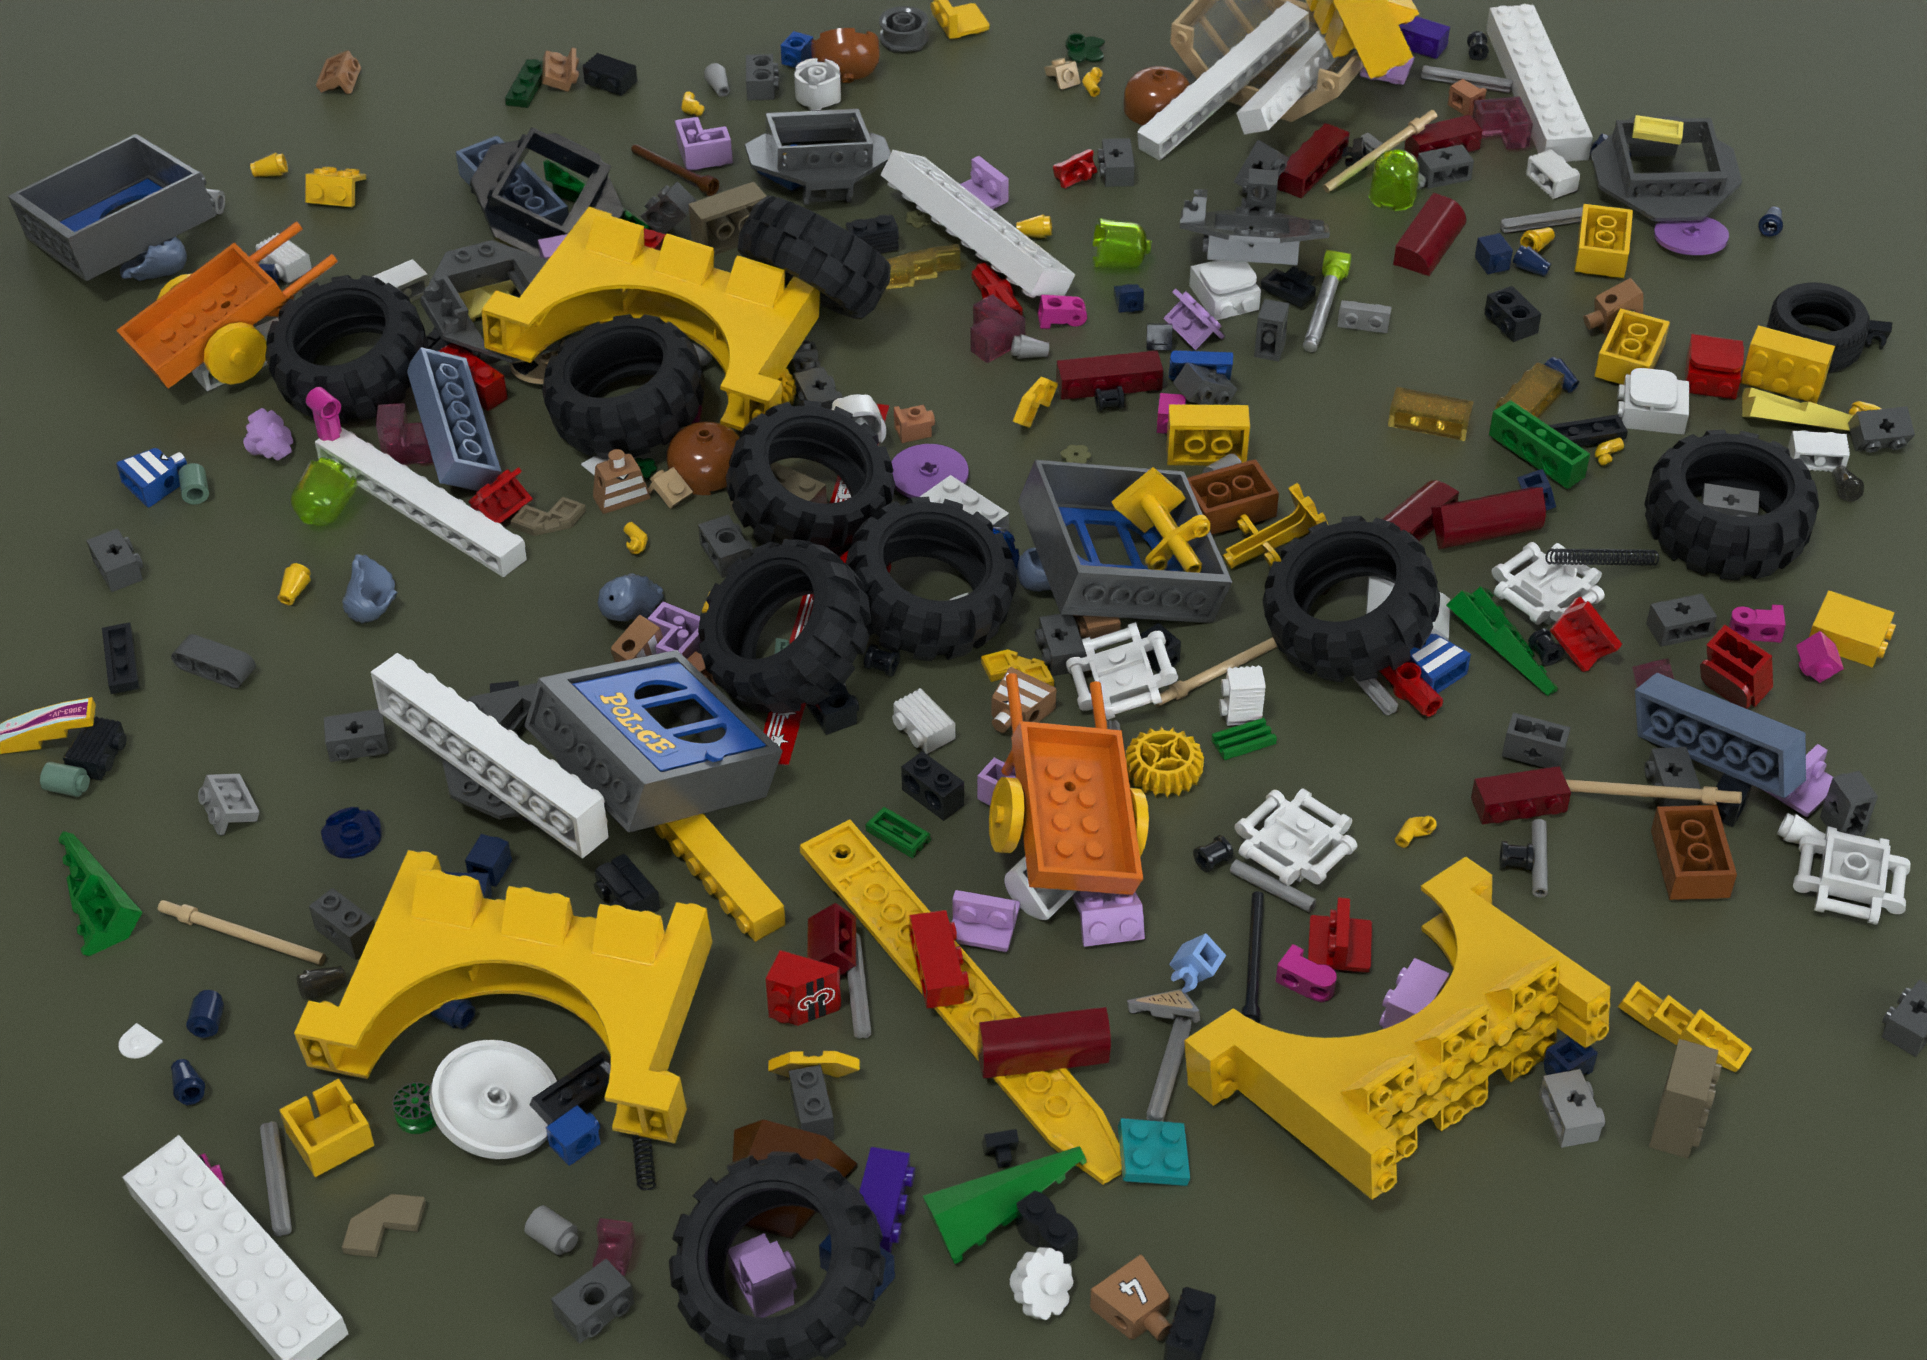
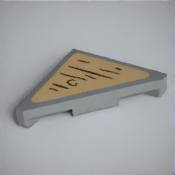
[1127,989,1200,1023]

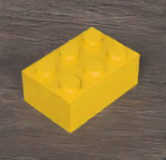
[1574,204,1633,278]
[1594,308,1670,385]
[1741,325,1835,404]
[1166,404,1250,466]

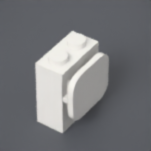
[1189,260,1261,320]
[1617,368,1689,435]

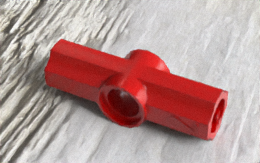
[972,263,1023,324]
[1379,662,1443,717]

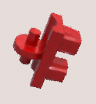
[1053,149,1098,189]

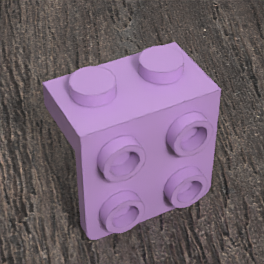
[1072,891,1145,947]

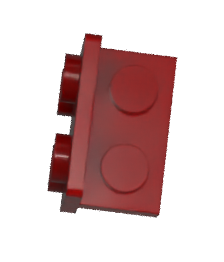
[468,467,533,524]
[1550,597,1622,672]
[1308,897,1372,972]

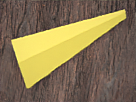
[1742,387,1853,431]

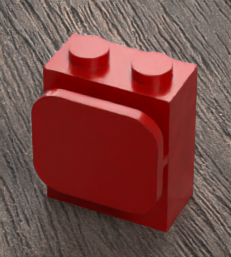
[1685,334,1744,400]
[1700,625,1773,709]

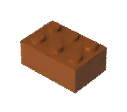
[1187,459,1279,535]
[1651,805,1737,900]

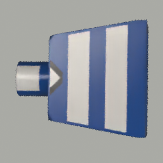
[116,448,187,508]
[1407,634,1471,693]

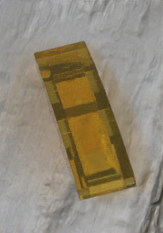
[886,244,960,289]

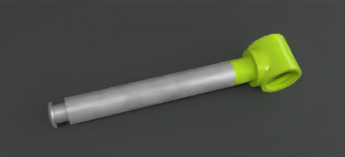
[1303,250,1351,352]

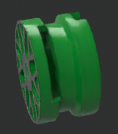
[392,1082,437,1134]

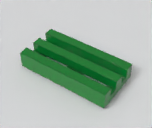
[1211,718,1277,760]
[865,807,931,859]

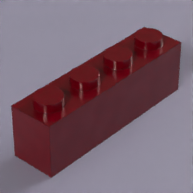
[1277,123,1350,199]
[1056,350,1163,400]

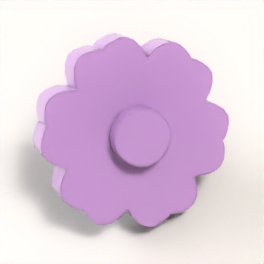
[243,408,293,461]

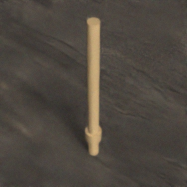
[1323,110,1437,193]
[1155,637,1278,707]
[1566,779,1742,805]
[158,900,326,966]

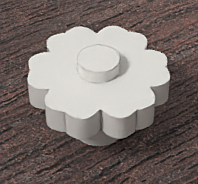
[1010,1247,1073,1320]

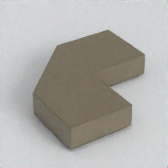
[510,497,586,536]
[342,1194,426,1257]

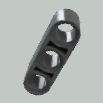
[171,634,256,689]

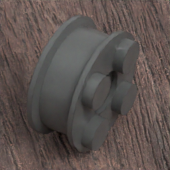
[879,6,929,52]

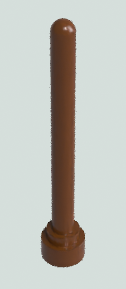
[631,144,719,196]

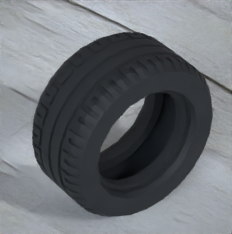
[1766,282,1870,373]

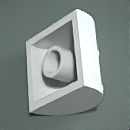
[1004,856,1076,920]

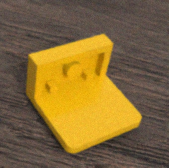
[931,0,990,39]
[305,167,366,207]

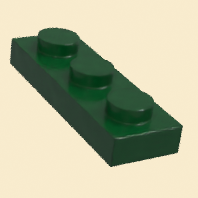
[505,59,543,108]

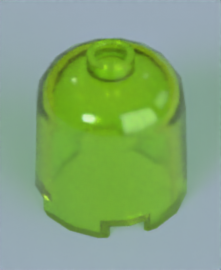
[1369,149,1419,211]
[1092,218,1151,269]
[290,457,358,526]

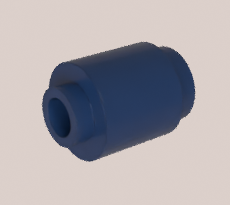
[186,990,224,1038]
[429,999,475,1029]

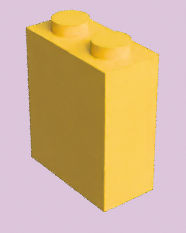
[1809,590,1896,668]

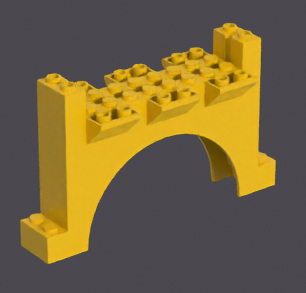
[1306,0,1419,79]
[481,207,820,431]
[294,850,712,1143]
[1184,856,1611,1200]

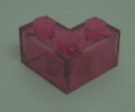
[1472,96,1533,149]
[970,294,1025,363]
[376,403,434,464]

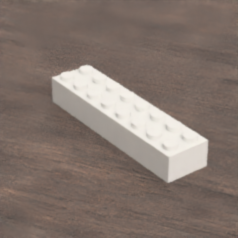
[123,1135,348,1360]

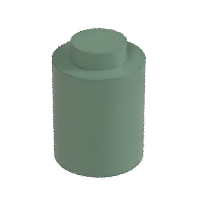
[179,463,209,504]
[40,762,90,797]

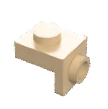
[1045,58,1080,89]
[648,467,693,509]

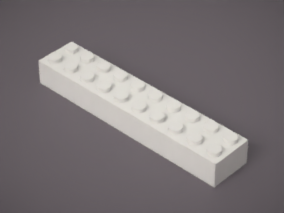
[1486,4,1593,162]
[881,150,1076,298]
[371,653,609,858]

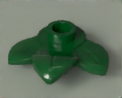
[1065,33,1105,63]

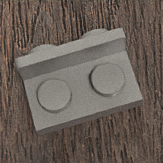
[1337,300,1391,333]
[198,774,260,835]

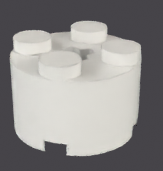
[794,58,841,111]
[831,394,886,443]

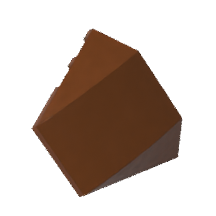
[732,1119,858,1239]

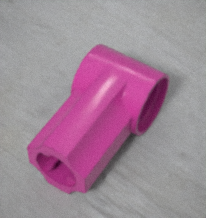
[306,387,342,441]

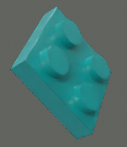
[1118,1118,1190,1186]

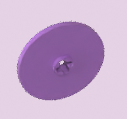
[1654,217,1729,255]
[891,444,969,498]

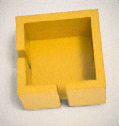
[279,1079,375,1177]

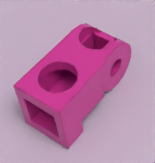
[1038,295,1087,329]
[1729,605,1786,643]
[1275,944,1337,1002]

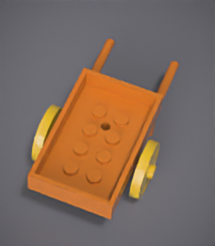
[116,221,338,389]
[989,673,1149,895]

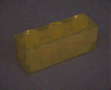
[1495,362,1565,418]
[1388,387,1474,441]

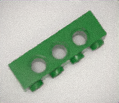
[1489,400,1590,489]

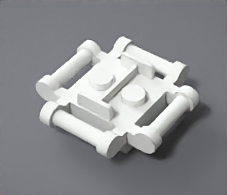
[1492,542,1605,625]
[1066,622,1178,720]
[1234,788,1357,886]
[1793,826,1911,925]

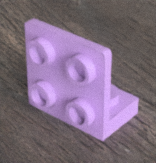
[960,156,1009,209]

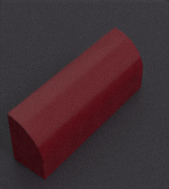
[1393,193,1466,276]
[1382,480,1459,541]
[1431,487,1546,550]
[977,1007,1111,1079]

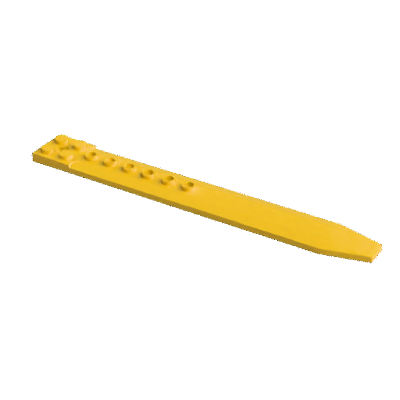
[800,819,1122,1185]

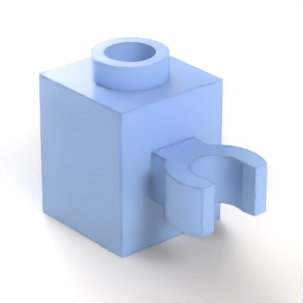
[1169,933,1226,993]

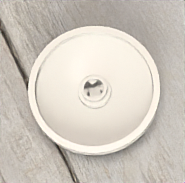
[429,1040,557,1159]

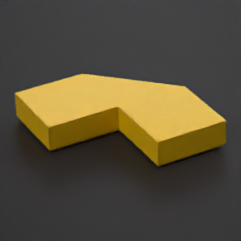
[1013,377,1058,428]
[981,649,1054,687]
[768,1051,860,1078]

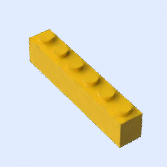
[654,814,786,942]

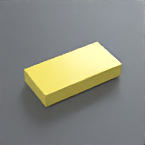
[1632,115,1684,145]

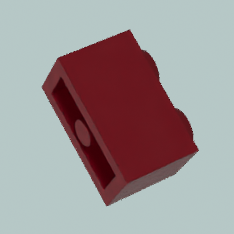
[807,903,856,975]

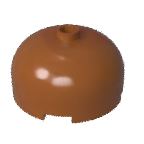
[811,28,880,83]
[1124,66,1190,126]
[667,421,740,495]

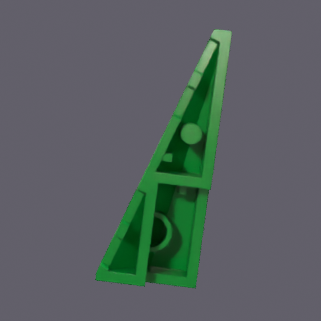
[543,159,653,230]
[1446,586,1559,696]
[58,831,143,956]
[923,1146,1087,1264]

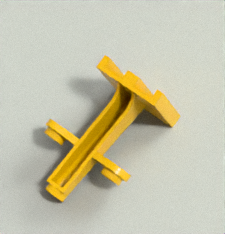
[1111,467,1210,573]
[1222,483,1328,569]

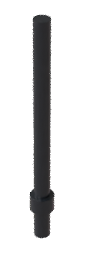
[1242,891,1264,1023]

